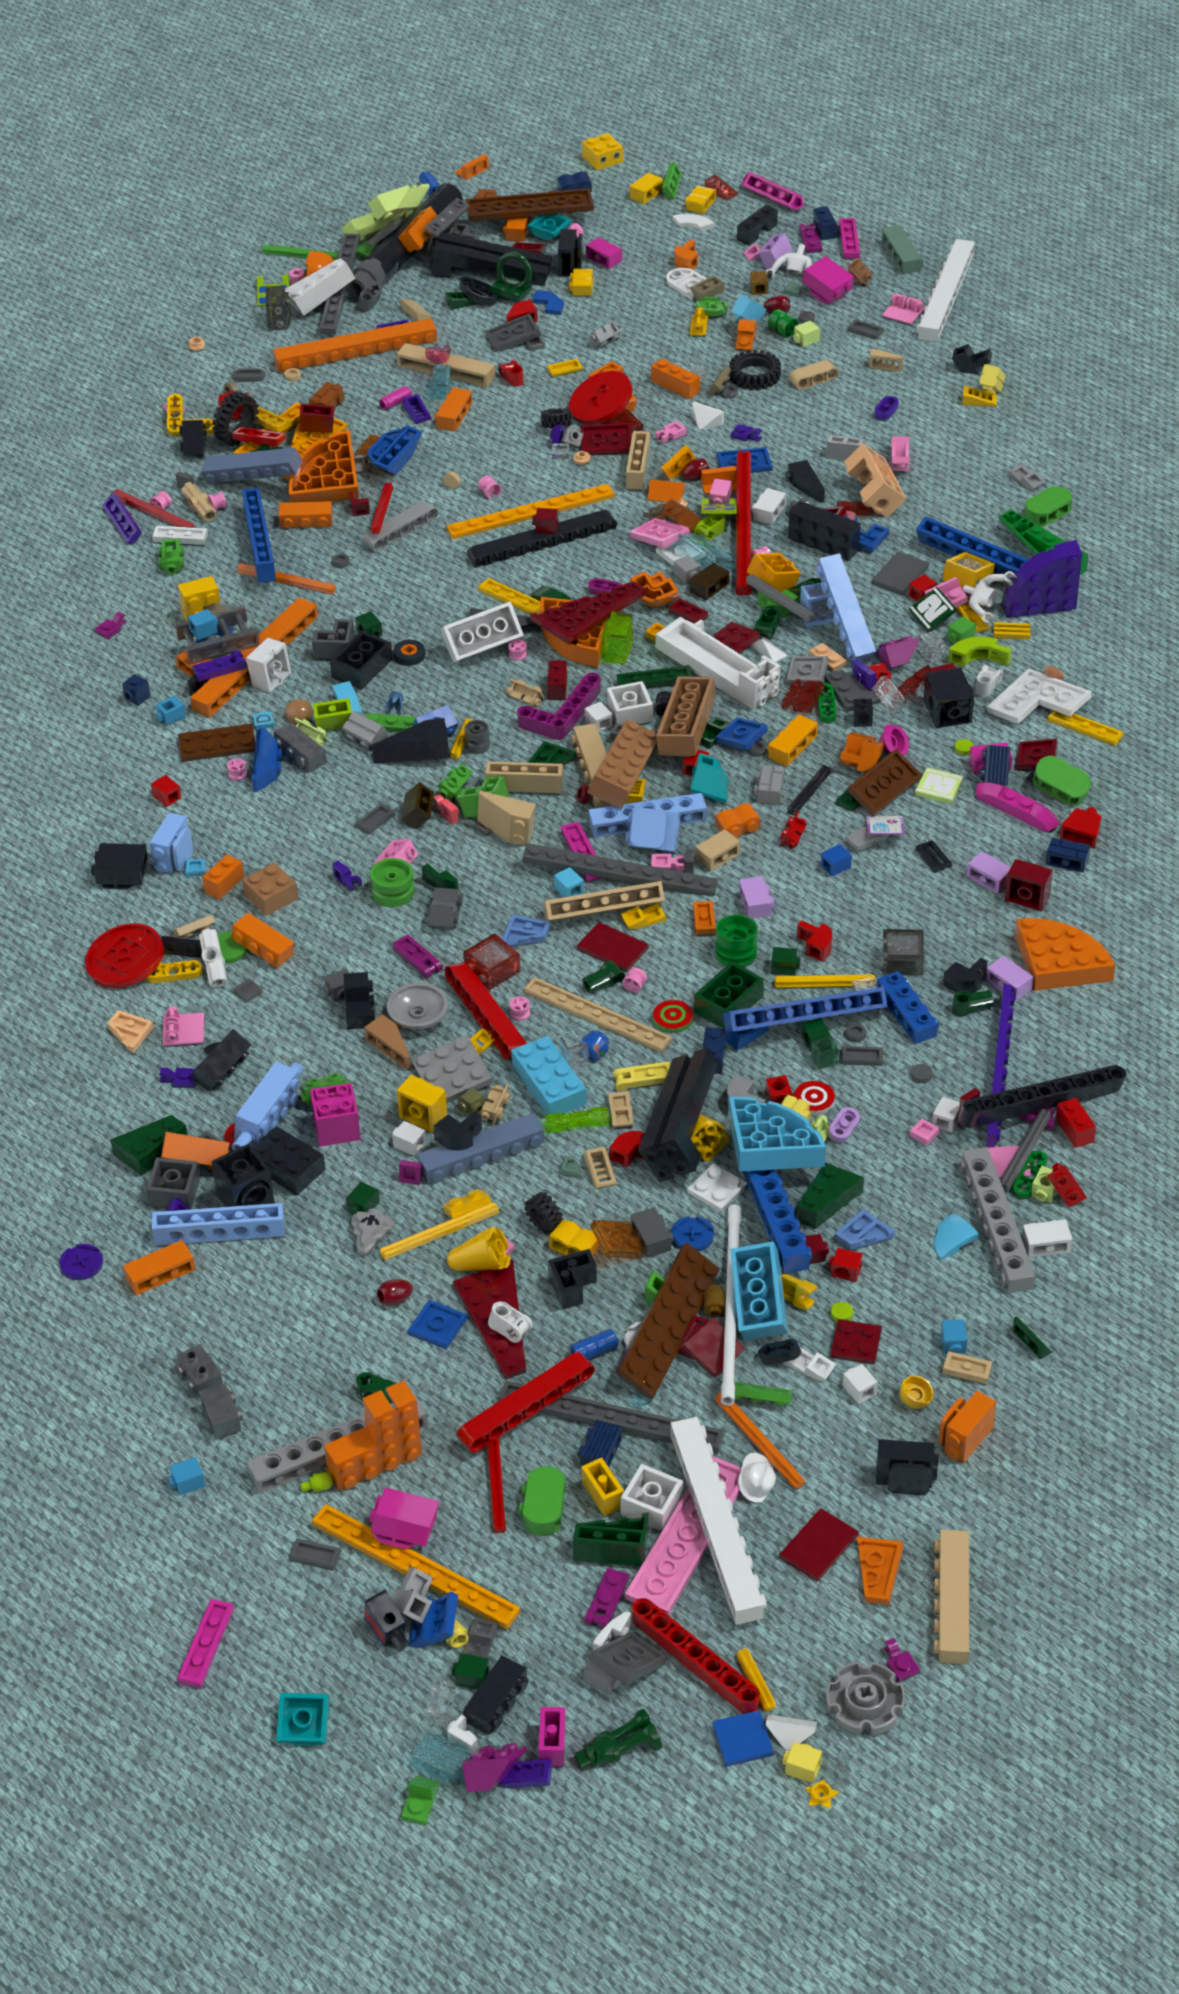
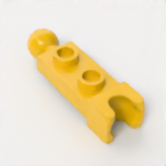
[781,1272,818,1310]

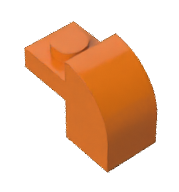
[674,240,698,270]
[736,319,758,351]

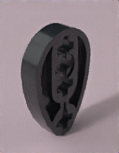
[459,277,499,305]

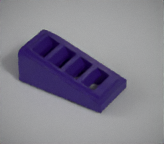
[402,394,432,424]

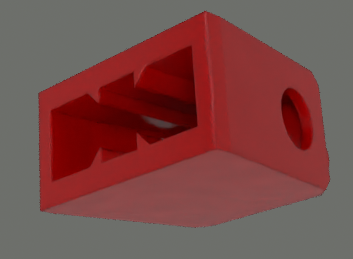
[1060,807,1102,849]

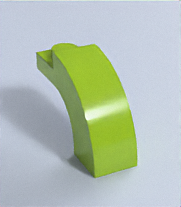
[948,637,1012,667]

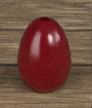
[763,295,790,314]
[681,458,709,481]
[377,1279,413,1306]

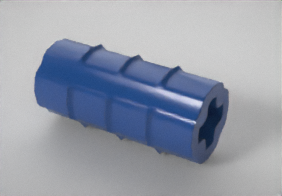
[419,171,440,195]
[570,1329,618,1360]

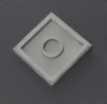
[786,656,829,686]

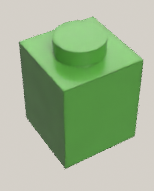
[947,617,976,644]

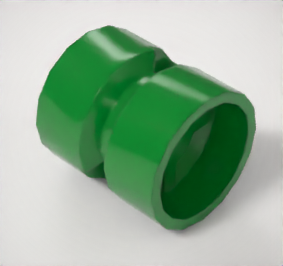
[768,309,799,338]

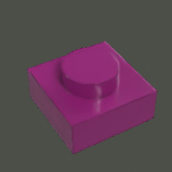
[399,1160,422,1185]

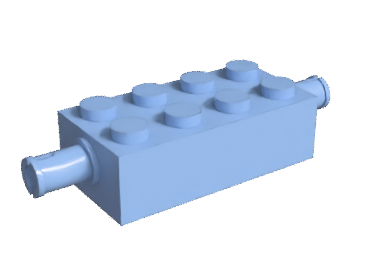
[232,1062,303,1151]

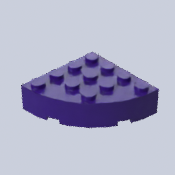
[1001,540,1082,618]

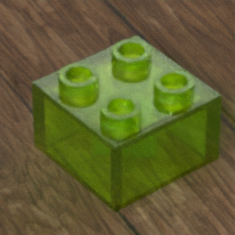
[601,612,634,664]

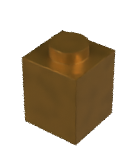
[750,271,768,295]

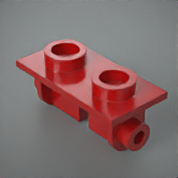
[779,811,807,849]
[1047,1163,1087,1207]

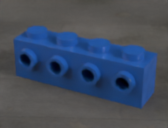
[877,971,939,1044]

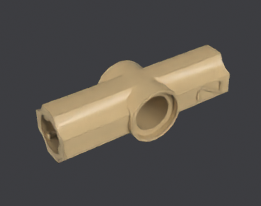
[181,482,217,522]

